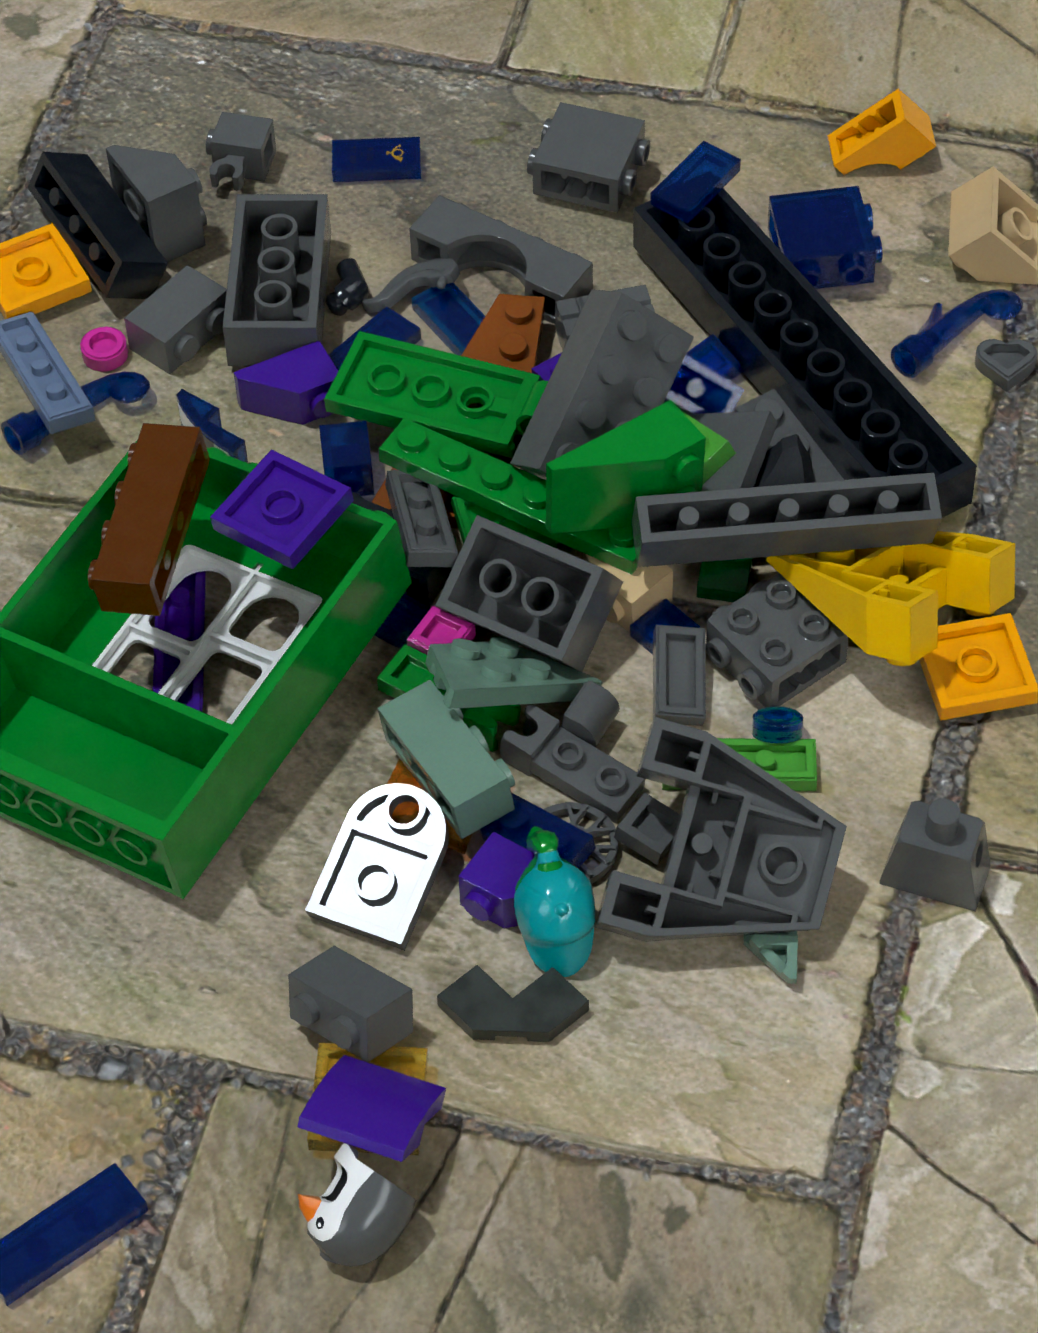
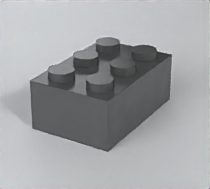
[435,515,623,672]

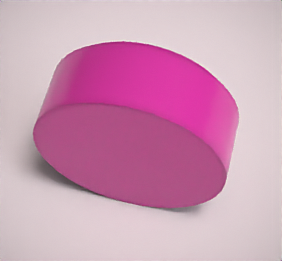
[80,327,128,372]

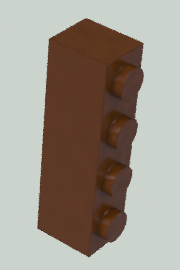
[88,423,210,616]

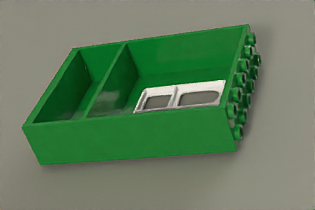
[0,441,412,899]

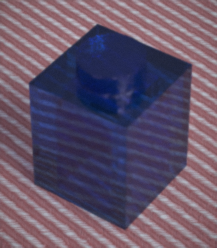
[319,421,375,496]

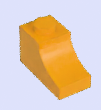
[827,88,936,175]

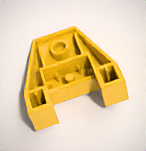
[766,531,1015,666]

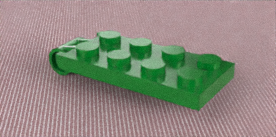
[324,331,548,458]

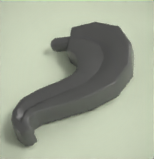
[361,258,460,313]

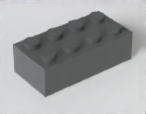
[223,194,331,366]
[510,289,694,480]

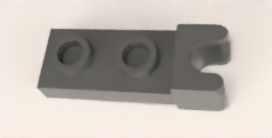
[500,705,646,823]

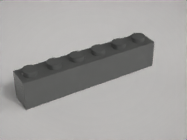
[631,473,942,567]

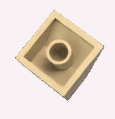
[948,166,1038,285]

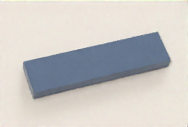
[0,312,96,434]

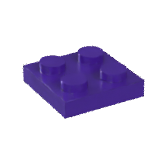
[210,449,354,569]

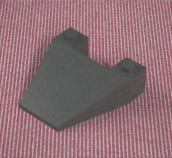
[595,717,847,942]

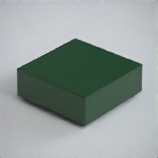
[696,558,753,602]

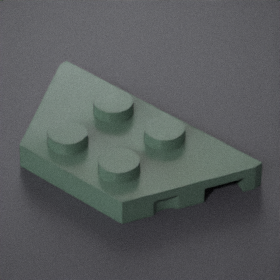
[425,637,602,709]

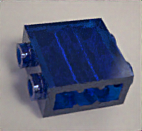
[767,186,883,289]

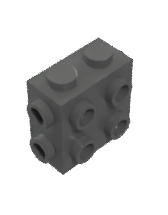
[527,102,650,213]
[705,573,849,712]

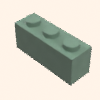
[377,680,515,839]

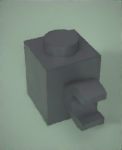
[206,112,276,191]

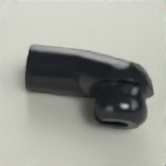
[326,258,369,316]

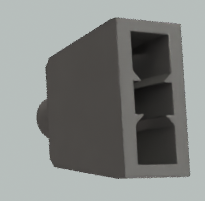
[879,799,990,912]

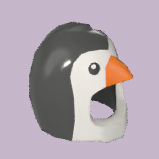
[298,1143,417,1267]

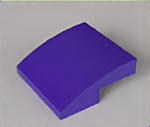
[297,1055,446,1162]

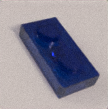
[480,792,596,868]

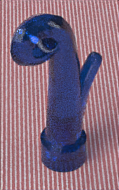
[891,289,1023,378]
[1,371,150,455]

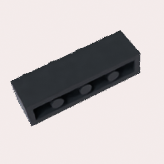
[27,151,168,299]

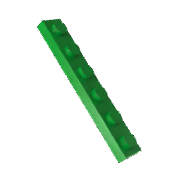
[379,418,638,575]

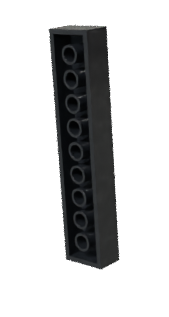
[633,174,977,518]

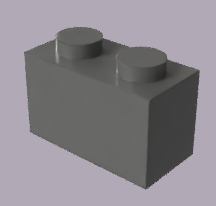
[124,265,227,374]
[288,946,413,1062]

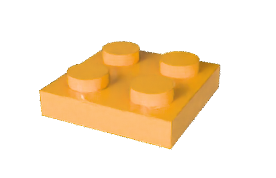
[0,223,92,319]
[919,613,1038,721]

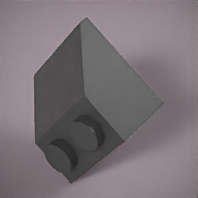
[106,145,207,262]

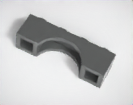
[409,195,593,324]

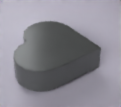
[975,339,1038,392]

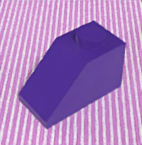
[233,340,338,425]
[458,832,534,929]

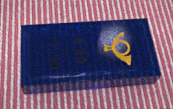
[332,137,421,182]

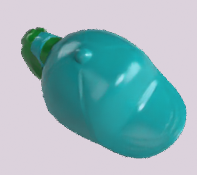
[514,826,596,977]

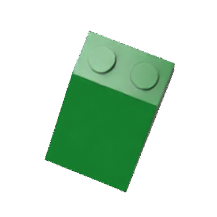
[545,400,706,534]

